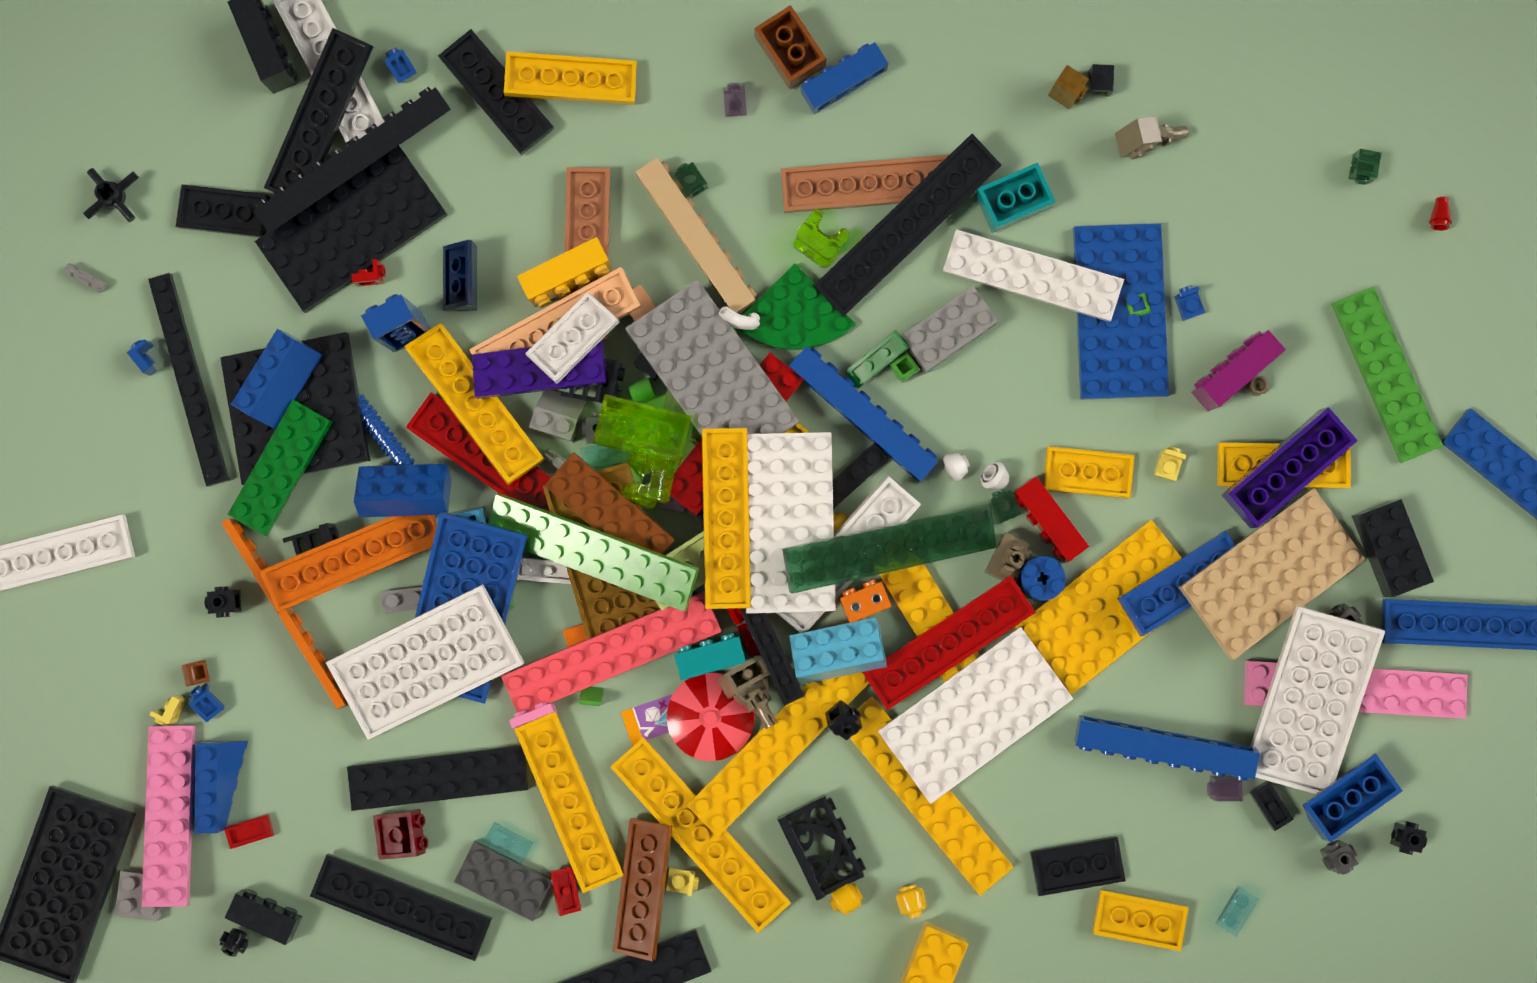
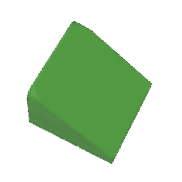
[578,686,604,706]

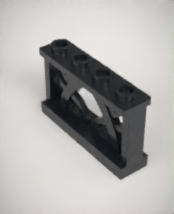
[777,794,866,901]

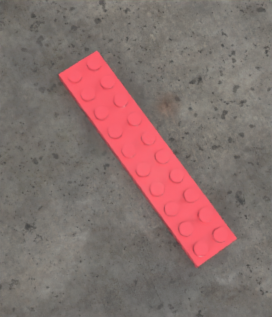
[501,590,722,713]

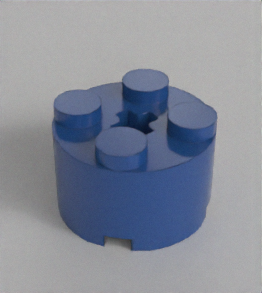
[1017,556,1066,600]

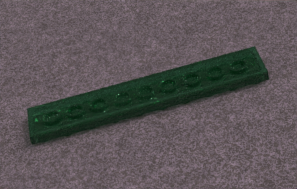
[782,504,997,594]

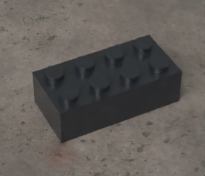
[227,0,297,94]
[1351,499,1434,597]

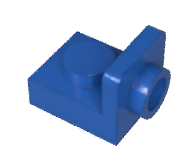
[384,47,417,84]
[1174,285,1205,321]
[127,339,157,376]
[188,683,224,723]

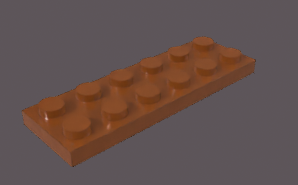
[544,452,675,554]
[613,818,673,961]

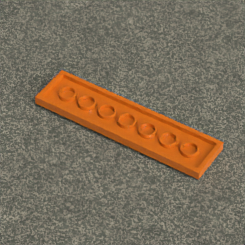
[259,515,437,613]

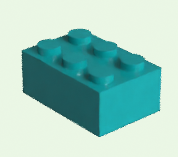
[975,162,1056,233]
[674,632,746,680]

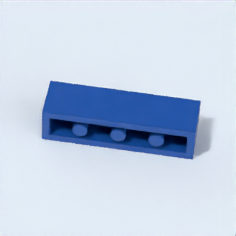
[801,42,889,114]

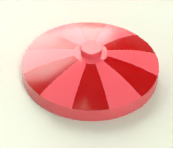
[667,672,755,761]

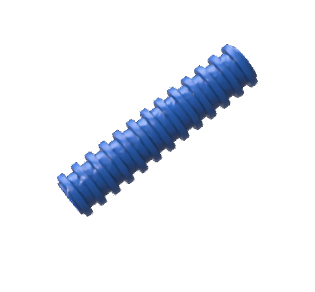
[358,394,415,465]

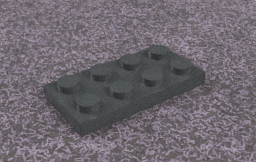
[454,841,552,921]

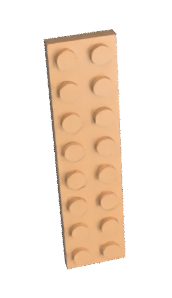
[469,267,642,354]

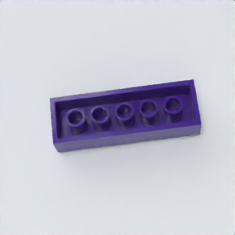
[1221,407,1358,528]

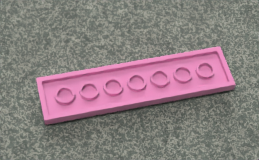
[142,726,196,907]

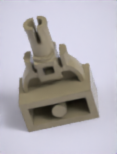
[1115,116,1189,159]
[984,533,1030,582]
[717,654,778,729]

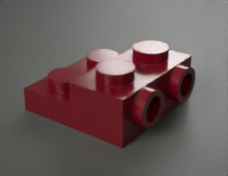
[373,809,428,860]

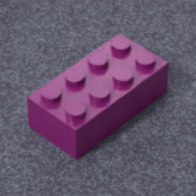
[1191,330,1286,412]

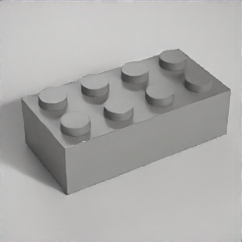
[901,286,998,374]

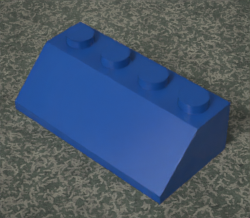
[231,329,322,429]
[1303,754,1403,843]

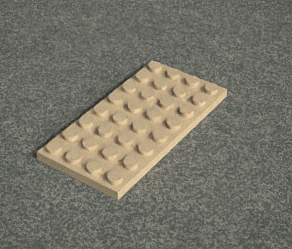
[1179,488,1365,660]

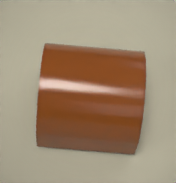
[181,660,210,687]

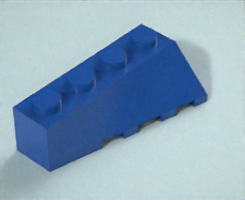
[195,741,248,834]

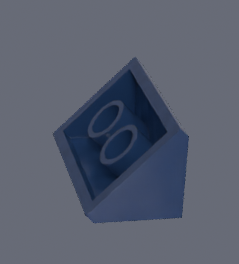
[443,240,477,311]

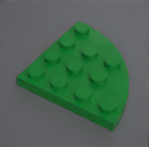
[738,263,856,350]

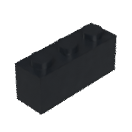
[225,889,303,945]

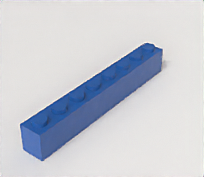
[789,346,938,483]
[1074,715,1260,781]

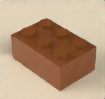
[754,5,827,90]

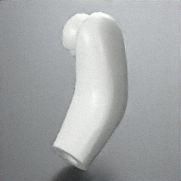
[719,307,760,330]

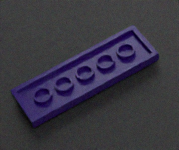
[472,340,606,399]

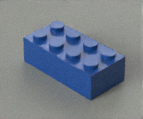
[361,294,430,352]
[353,464,451,518]

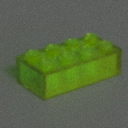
[593,394,692,465]

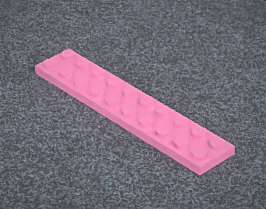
[1244,661,1468,719]

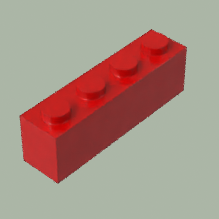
[1012,476,1090,563]

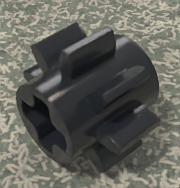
[219,928,249,957]

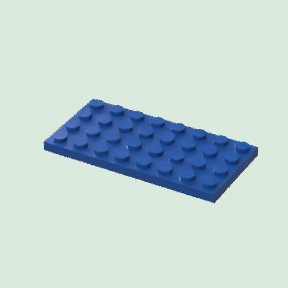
[1073,223,1169,400]
[415,511,528,704]

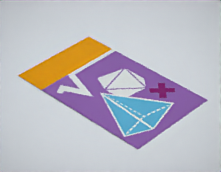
[621,694,673,745]

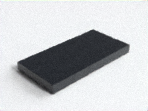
[175,184,269,238]
[1030,836,1126,896]

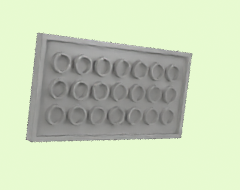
[625,279,799,437]

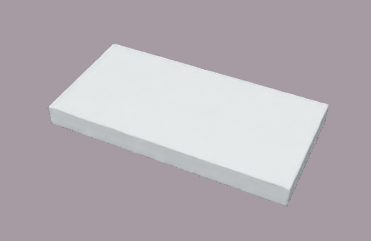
[525,292,620,384]

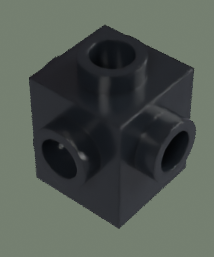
[204,586,242,618]
[825,700,862,741]
[1390,821,1427,855]

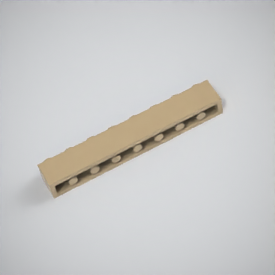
[636,157,756,314]

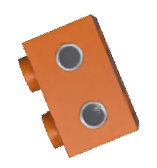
[838,579,892,623]

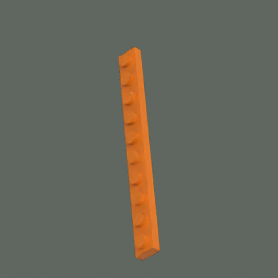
[221,518,348,709]

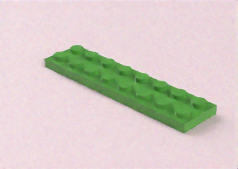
[1331,286,1443,463]

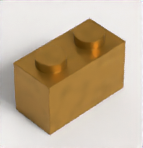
[1048,65,1089,109]

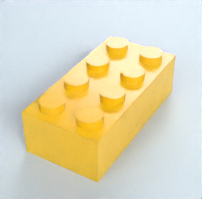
[517,237,613,308]
[899,921,969,983]

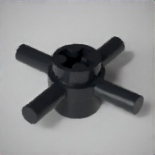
[83,168,139,222]

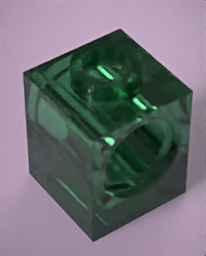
[1348,148,1382,185]
[674,162,708,199]
[988,489,1021,524]

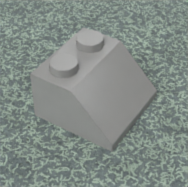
[529,390,587,443]

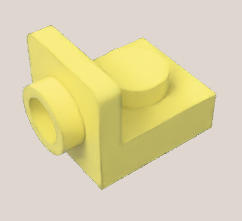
[1154,447,1186,482]
[149,695,188,726]
[666,867,699,897]

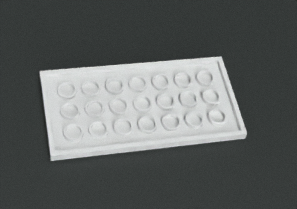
[746,432,836,613]
[326,584,524,740]
[1250,605,1385,794]
[878,627,1073,804]

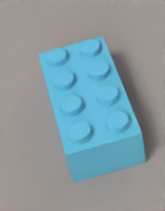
[789,617,887,685]

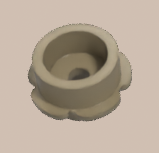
[1247,375,1268,396]

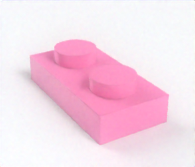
[509,702,557,729]

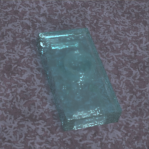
[580,440,627,468]

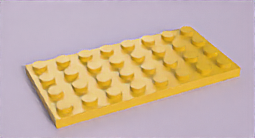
[1014,520,1182,695]

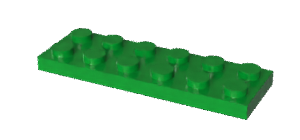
[228,400,332,536]

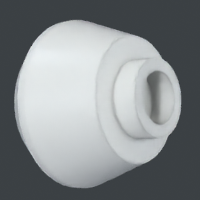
[942,453,970,482]
[981,462,1009,490]

